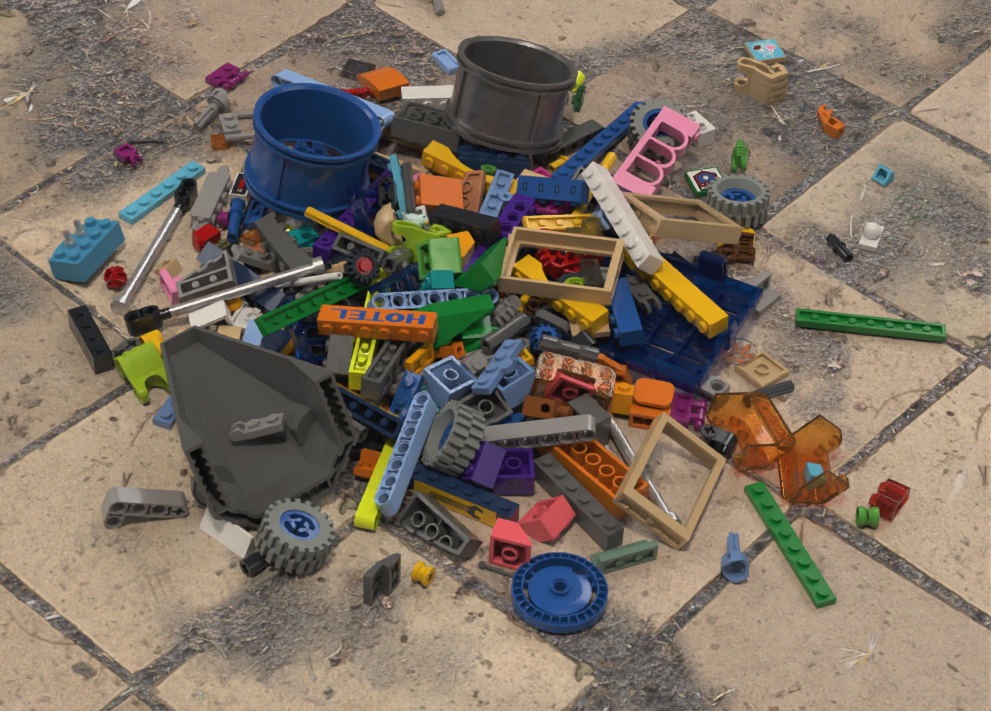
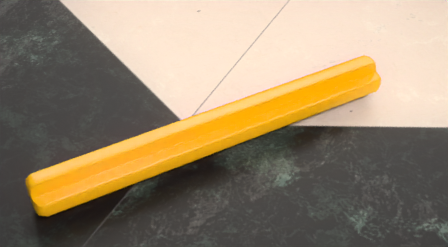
[304,207,390,251]

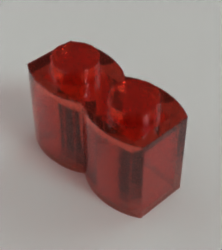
[868,478,911,521]

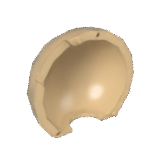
[373,202,403,246]

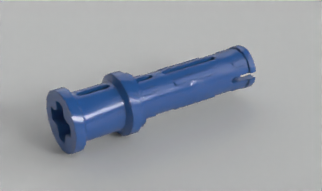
[226,197,246,243]

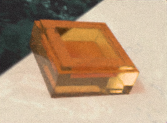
[210,134,230,151]

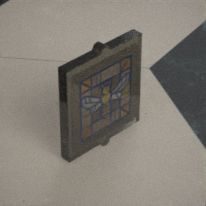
[339,58,376,81]

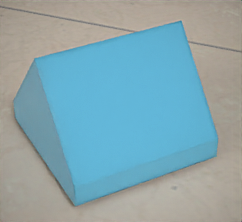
[871,164,894,187]
[803,462,827,489]

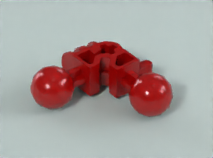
[535,228,604,279]

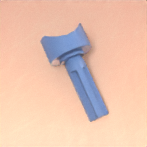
[720,532,749,583]

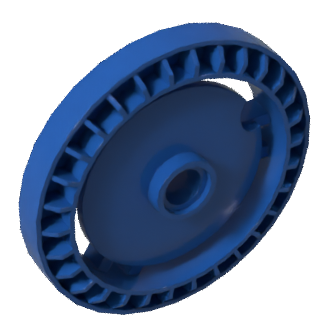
[511,552,608,633]

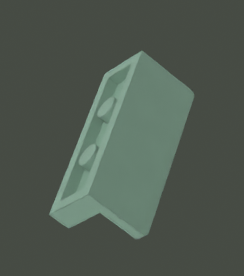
[590,540,658,575]

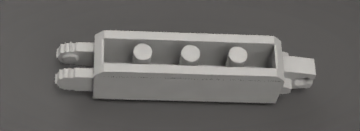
[190,165,233,233]

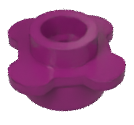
[217,209,230,230]

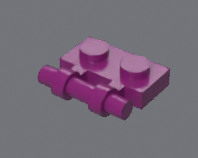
[205,62,249,91]
[535,200,571,216]
[670,392,708,431]

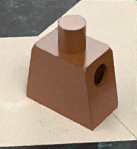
[522,395,573,419]

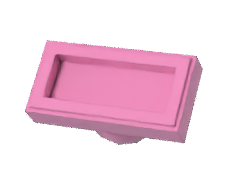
[159,268,183,306]

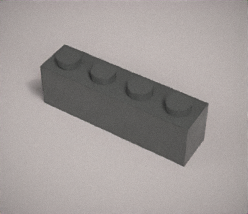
[393,490,483,559]

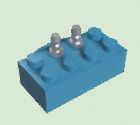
[48,217,125,282]

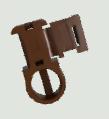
[718,232,756,265]

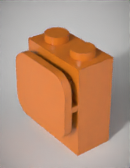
[413,174,463,213]
[628,378,675,433]

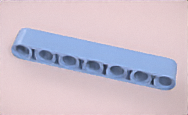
[367,288,499,311]
[374,391,437,517]

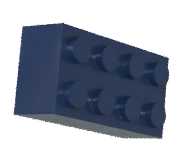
[456,145,530,180]

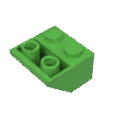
[416,237,463,281]

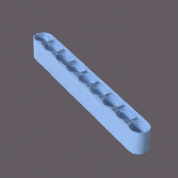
[271,69,395,130]

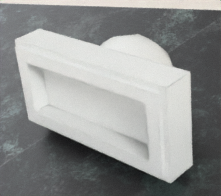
[858,222,884,253]

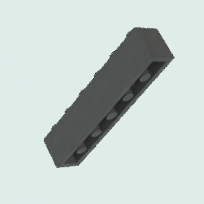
[533,453,624,551]

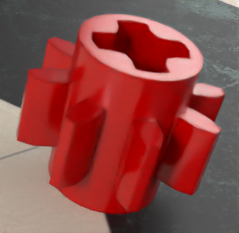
[104,265,127,289]

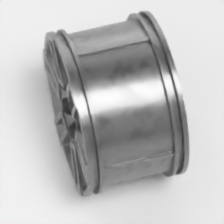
[443,36,578,155]

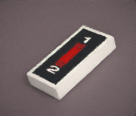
[229,172,249,201]

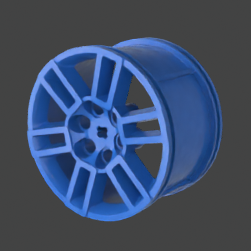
[243,83,381,222]

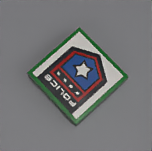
[684,167,722,198]

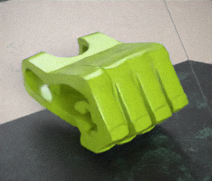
[387,220,452,266]
[113,341,170,404]

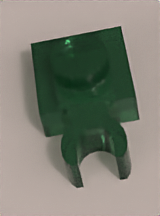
[571,85,586,113]

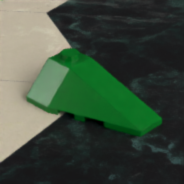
[454,237,507,291]
[413,294,496,350]

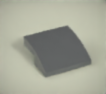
[363,553,401,607]

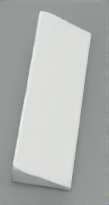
[200,508,255,559]

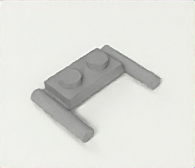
[218,111,255,142]

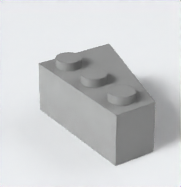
[176,249,238,303]

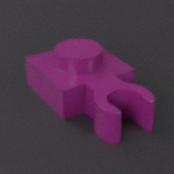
[113,142,143,167]

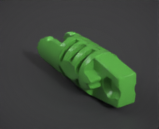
[731,139,748,173]

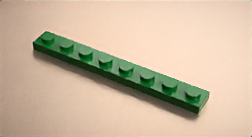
[254,276,370,337]
[795,308,946,342]
[744,481,837,609]

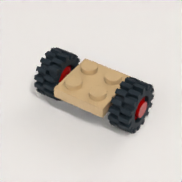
[324,248,381,285]

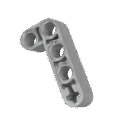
[101,487,188,529]

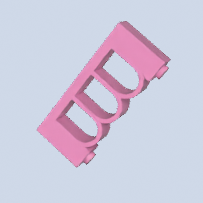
[613,106,701,195]

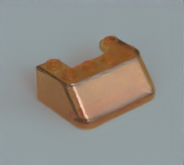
[529,352,616,411]
[705,392,796,471]
[776,414,850,504]

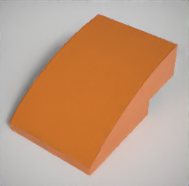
[356,67,409,102]

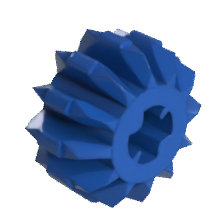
[529,323,561,357]

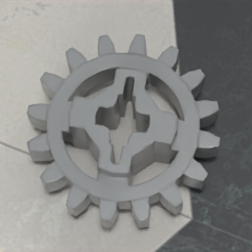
[489,294,522,327]

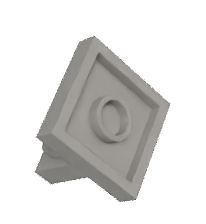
[736,270,781,317]

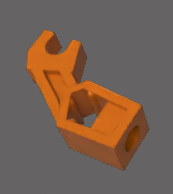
[817,104,846,139]
[434,342,466,360]
[593,353,633,385]

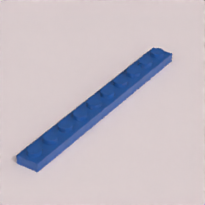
[551,101,644,179]

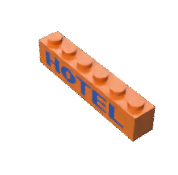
[317,304,439,343]

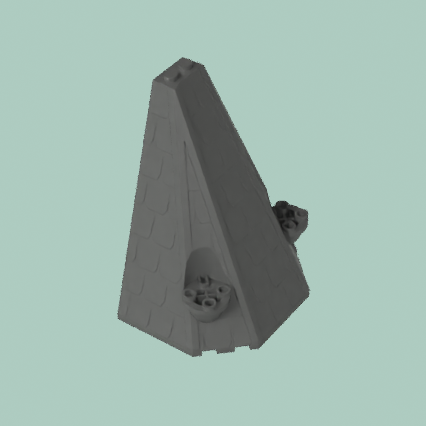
[160,325,358,530]

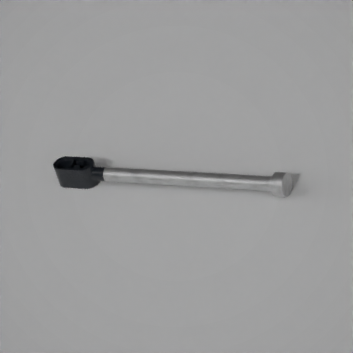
[110,178,198,316]
[124,256,326,336]
[583,376,682,525]

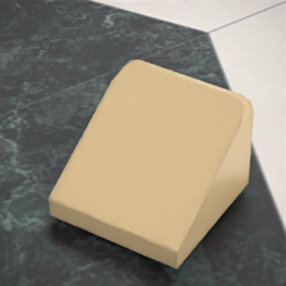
[154,258,182,278]

